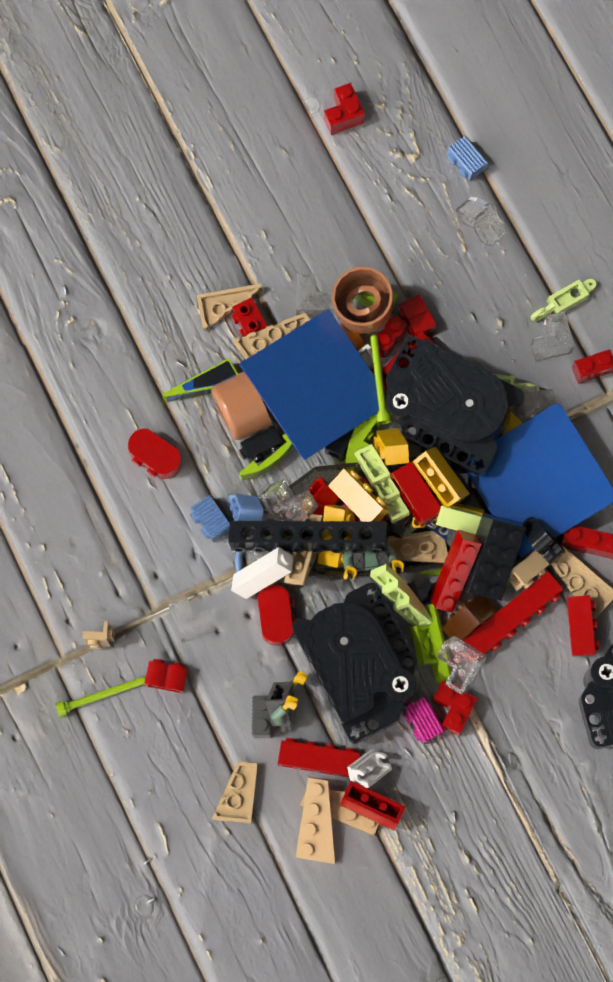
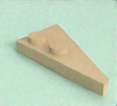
[197,284,262,331]

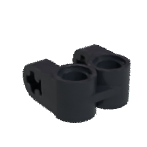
[522,517,566,564]

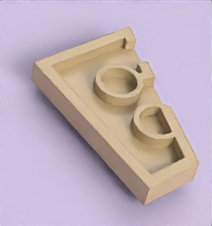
[211,761,258,824]

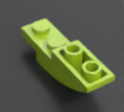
[345,413,381,473]

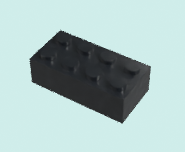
[463,513,526,601]

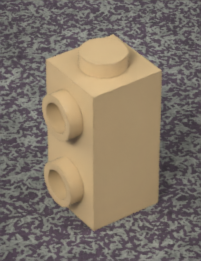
[508,550,549,591]

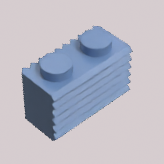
[447,136,488,181]
[230,494,263,521]
[190,495,230,542]

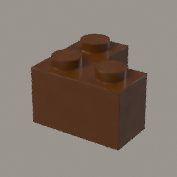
[442,595,498,646]

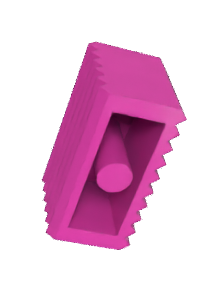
[403,696,445,744]

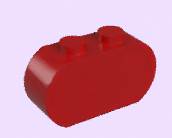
[128,428,182,479]
[257,585,296,646]

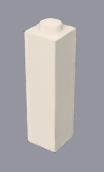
[231,547,293,599]

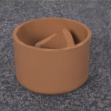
[332,267,394,334]
[211,372,271,440]

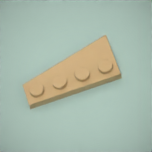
[232,313,311,360]
[388,531,448,563]
[551,545,613,619]
[296,777,336,864]
[300,790,379,836]

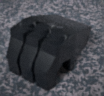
[407,578,432,604]

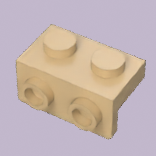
[83,621,115,649]

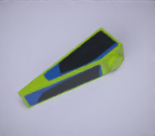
[162,358,238,402]

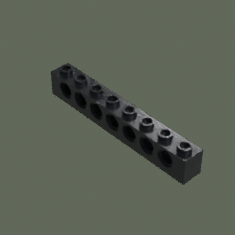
[228,521,389,553]

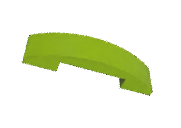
[239,433,294,480]

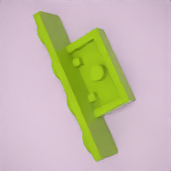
[411,604,453,684]

